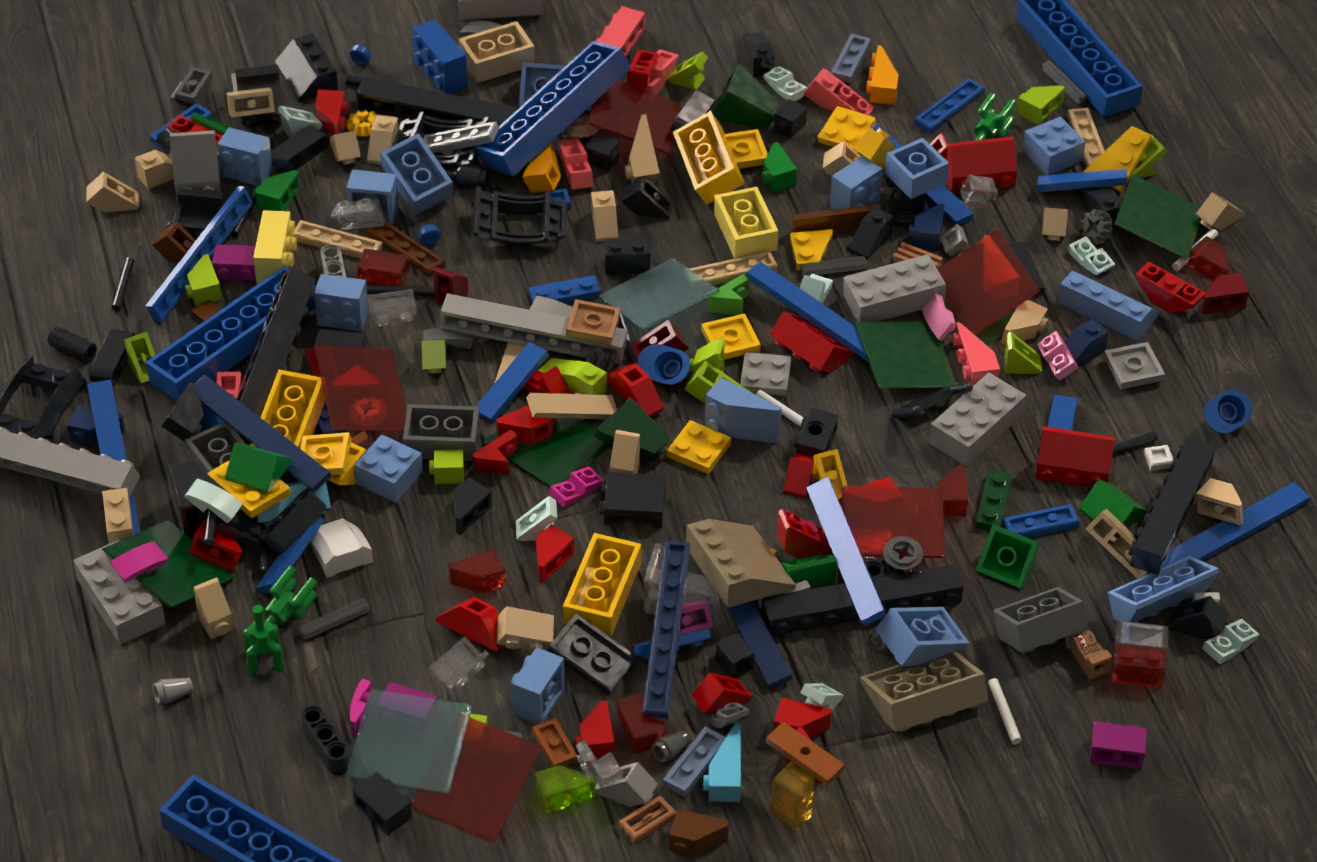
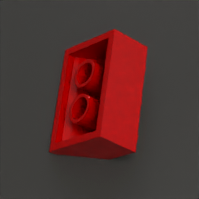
[947,137,1017,194]
[769,311,855,373]
[1035,426,1115,488]

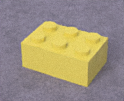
[714,187,778,259]
[253,210,297,285]

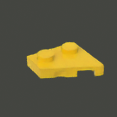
[790,229,833,270]

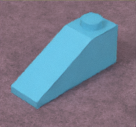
[703,723,741,802]

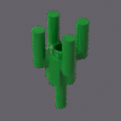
[974,93,1017,141]
[264,565,318,625]
[243,605,284,676]

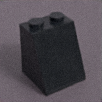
[170,460,225,539]

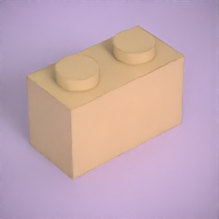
[226,87,275,117]
[102,488,134,544]
[497,606,554,653]

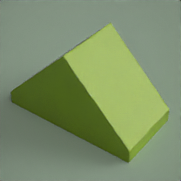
[124,332,155,383]
[1004,332,1042,374]

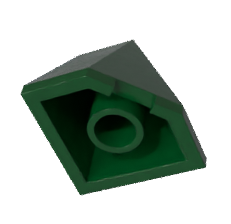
[712,64,778,129]
[594,397,671,460]

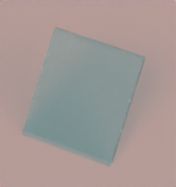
[599,258,721,330]
[346,689,472,794]

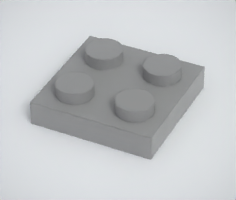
[1104,342,1165,390]
[740,352,791,396]

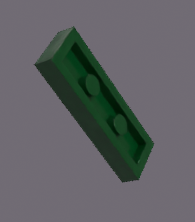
[975,469,1013,531]

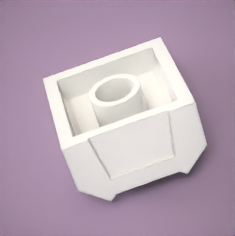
[310,518,373,578]

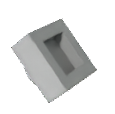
[940,224,968,256]

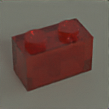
[357,248,409,286]
[1111,643,1166,688]
[617,692,667,754]

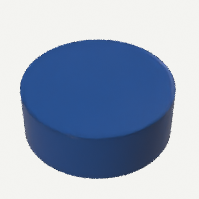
[349,45,372,66]
[417,224,441,246]

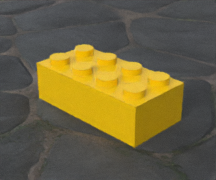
[673,111,745,205]
[250,370,328,448]
[563,533,641,637]

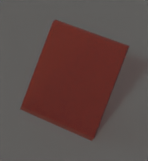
[588,80,681,155]
[937,229,1040,335]
[314,346,407,431]
[841,486,945,558]
[411,713,542,841]

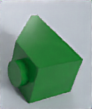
[761,142,797,192]
[254,170,300,211]

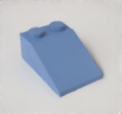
[705,378,781,443]
[876,607,969,666]

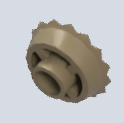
[562,112,599,138]

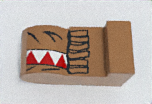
[1069,630,1112,680]

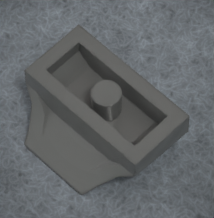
[171,67,212,104]

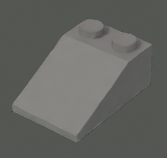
[170,131,221,201]

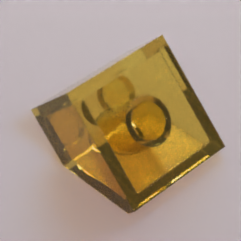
[771,762,815,828]

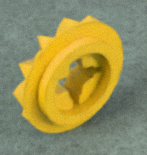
[347,110,376,137]

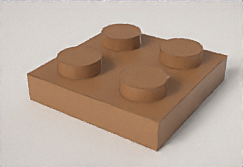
[566,299,621,345]

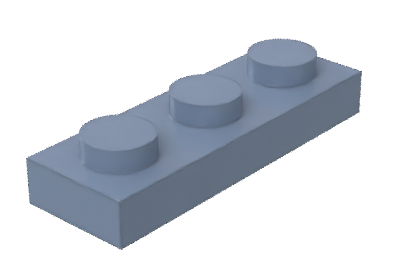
[831,34,871,84]
[663,727,726,797]

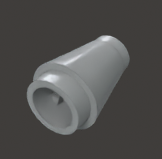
[153,678,193,704]

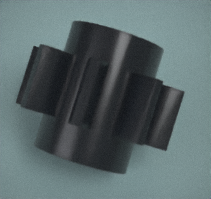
[585,350,615,373]

